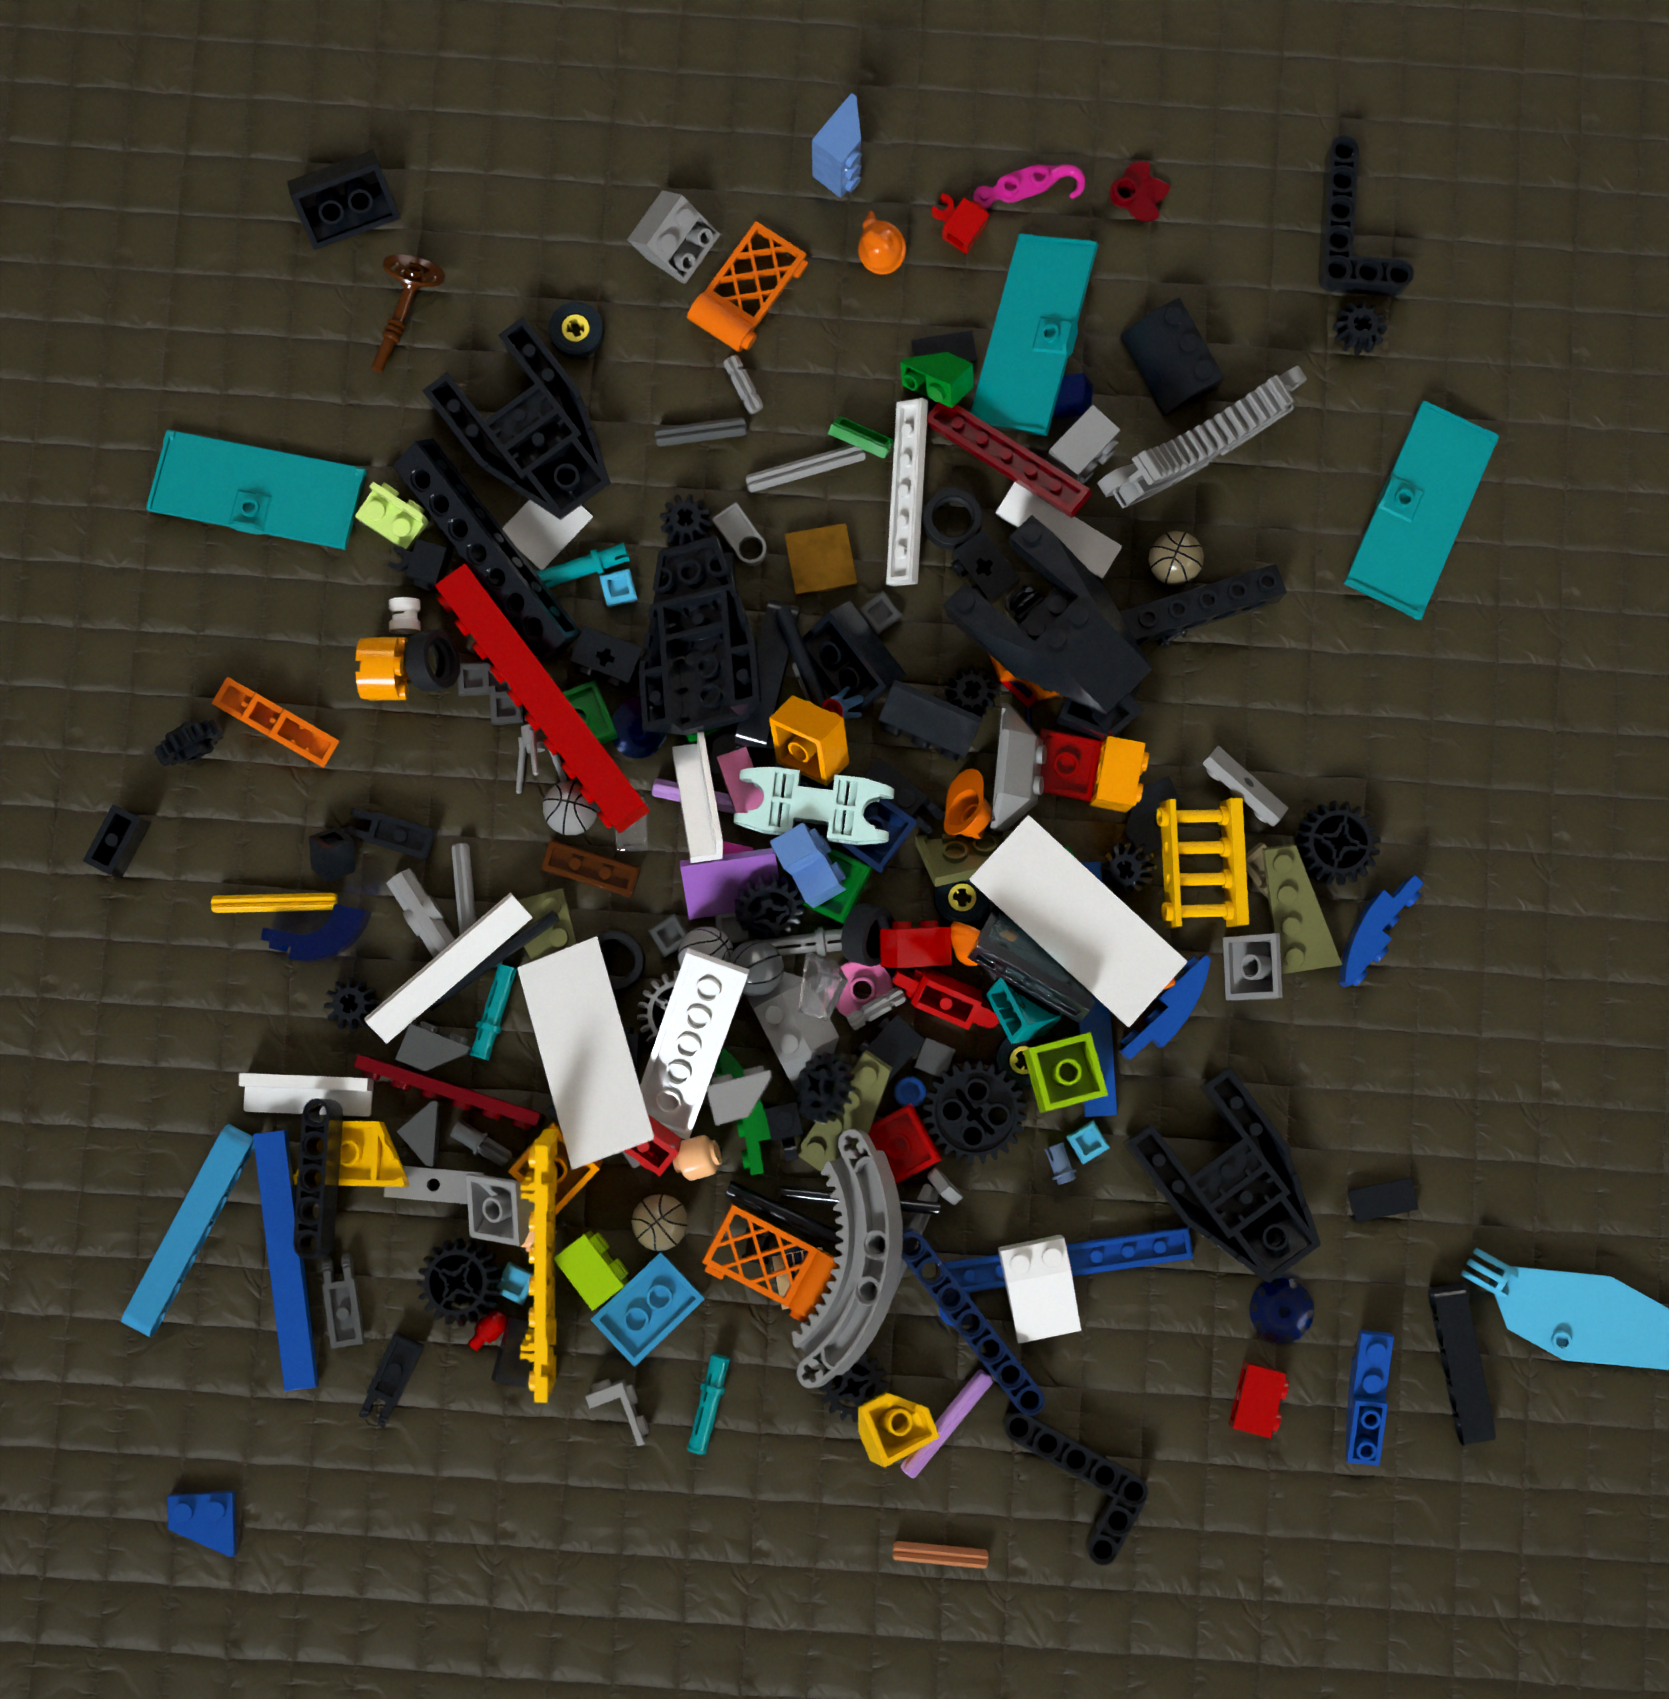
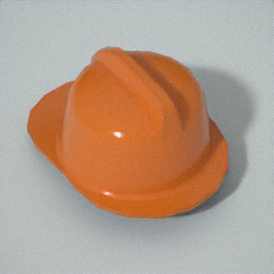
[944,768,992,839]

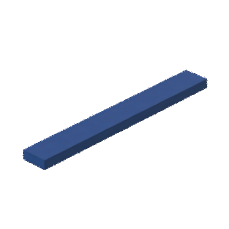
[1075,862,1117,1117]
[253,1130,319,1391]
[935,1226,1194,1296]

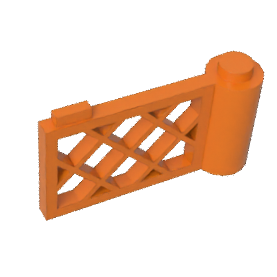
[687,221,809,352]
[701,1204,840,1323]

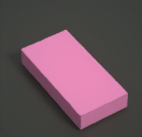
[716,747,764,813]

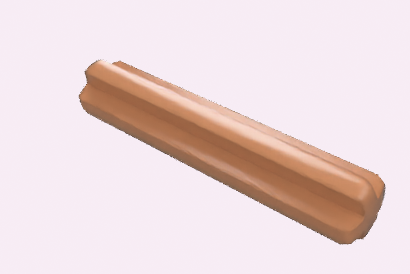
[892,1541,989,1569]

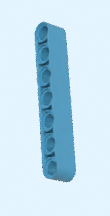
[121,1124,254,1337]

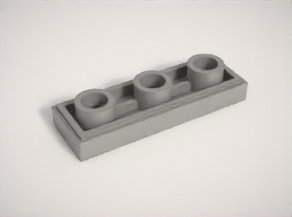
[1203,746,1289,827]
[384,1166,484,1204]

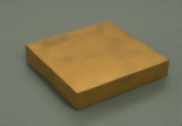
[785,523,857,596]

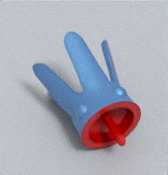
[821,686,864,719]

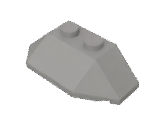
[990,703,1047,832]
[746,972,839,1094]

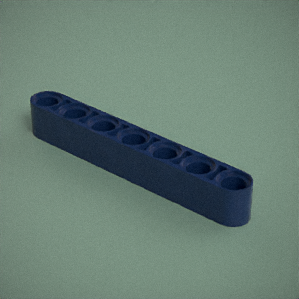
[901,1228,1045,1416]

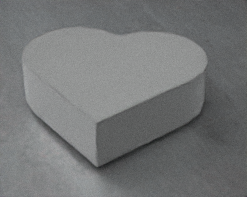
[927,1167,964,1205]

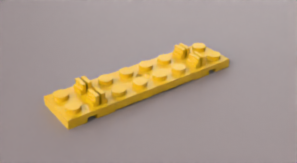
[521,1129,557,1403]

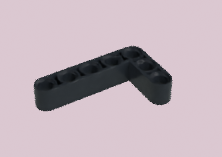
[1318,135,1414,297]
[1002,1409,1149,1566]

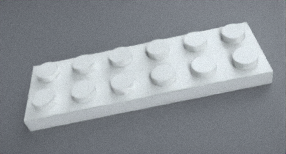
[640,948,749,1139]

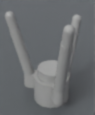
[516,724,568,794]

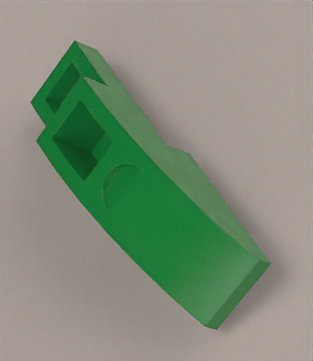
[715,1049,771,1175]

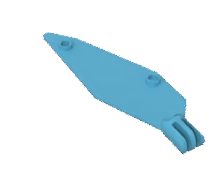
[1460,1247,1669,1370]

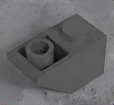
[395,1020,472,1071]

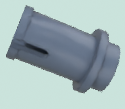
[1044,1142,1077,1185]

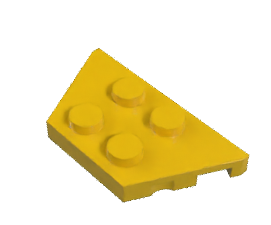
[293,1121,409,1187]

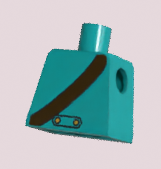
[986,977,1063,1044]

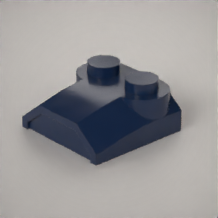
[836,799,918,873]

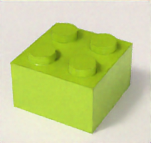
[1023,1032,1108,1113]
[553,1230,629,1311]

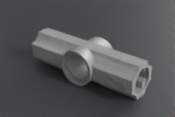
[386,868,456,959]

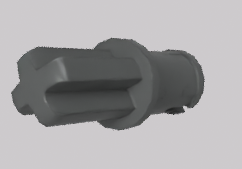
[450,1119,512,1167]

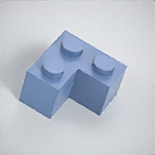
[769,823,846,908]

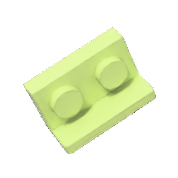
[355,482,429,551]

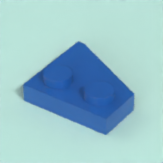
[167,1491,237,1557]

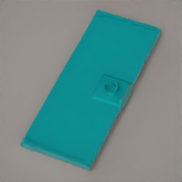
[970,234,1099,436]
[1343,401,1499,620]
[146,429,367,550]

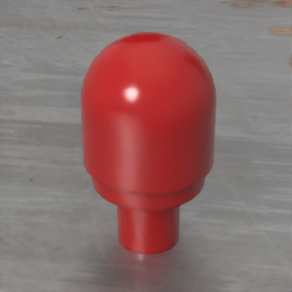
[467,1310,507,1351]

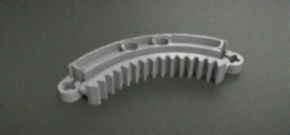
[1097,365,1307,508]
[792,1129,903,1388]

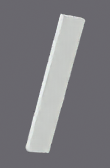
[886,398,928,586]
[364,892,533,1044]

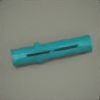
[536,542,630,588]
[469,964,518,1061]
[687,1354,731,1455]

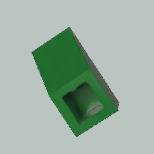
[900,352,974,408]

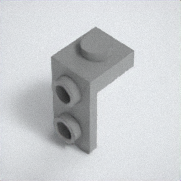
[585,1379,649,1446]

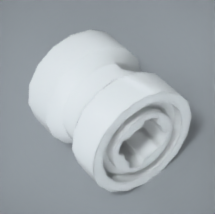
[389,597,421,634]

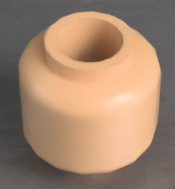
[672,1135,722,1181]

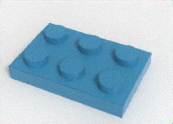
[590,1251,705,1367]

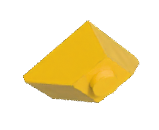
[858,1392,940,1467]

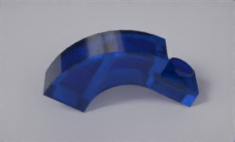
[260,904,371,962]

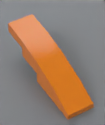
[211,677,340,768]

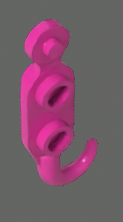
[973,164,1086,208]

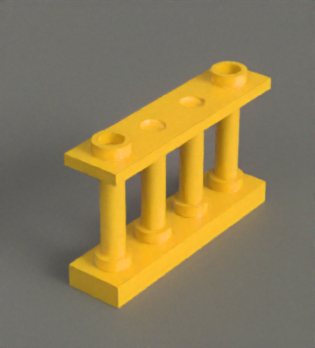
[1156,798,1249,929]

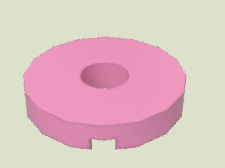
[831,961,893,1021]

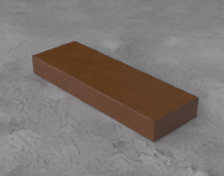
[541,839,641,898]

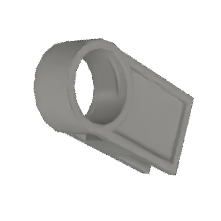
[712,502,767,566]

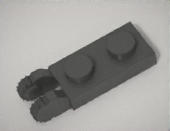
[322,1253,365,1349]

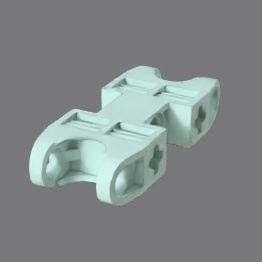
[733,767,895,845]

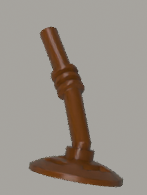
[371,254,445,374]

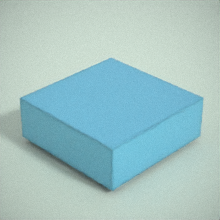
[599,568,638,608]
[1065,1120,1110,1164]
[496,1261,534,1305]

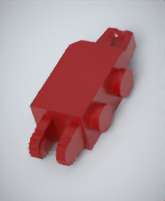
[892,966,999,1030]

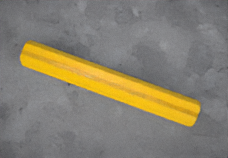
[211,893,338,913]

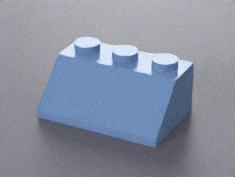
[812,93,862,198]

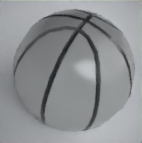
[543,780,598,835]
[678,927,734,967]

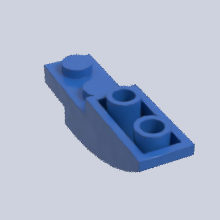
[1338,875,1424,987]
[1118,954,1211,1060]
[1346,1330,1394,1466]

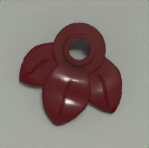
[1109,161,1170,222]

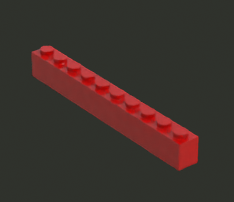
[435,564,650,834]

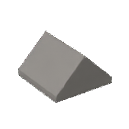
[1223,933,1282,1001]
[466,1173,535,1246]

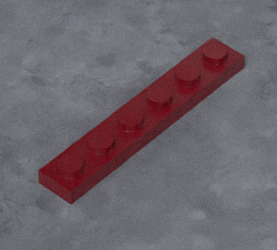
[927,402,1091,518]
[354,1055,544,1130]

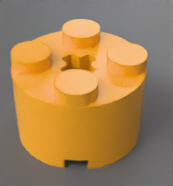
[356,637,410,701]

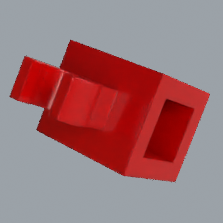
[931,193,989,254]

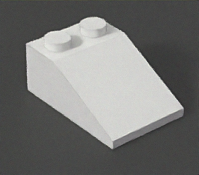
[998,1234,1081,1344]

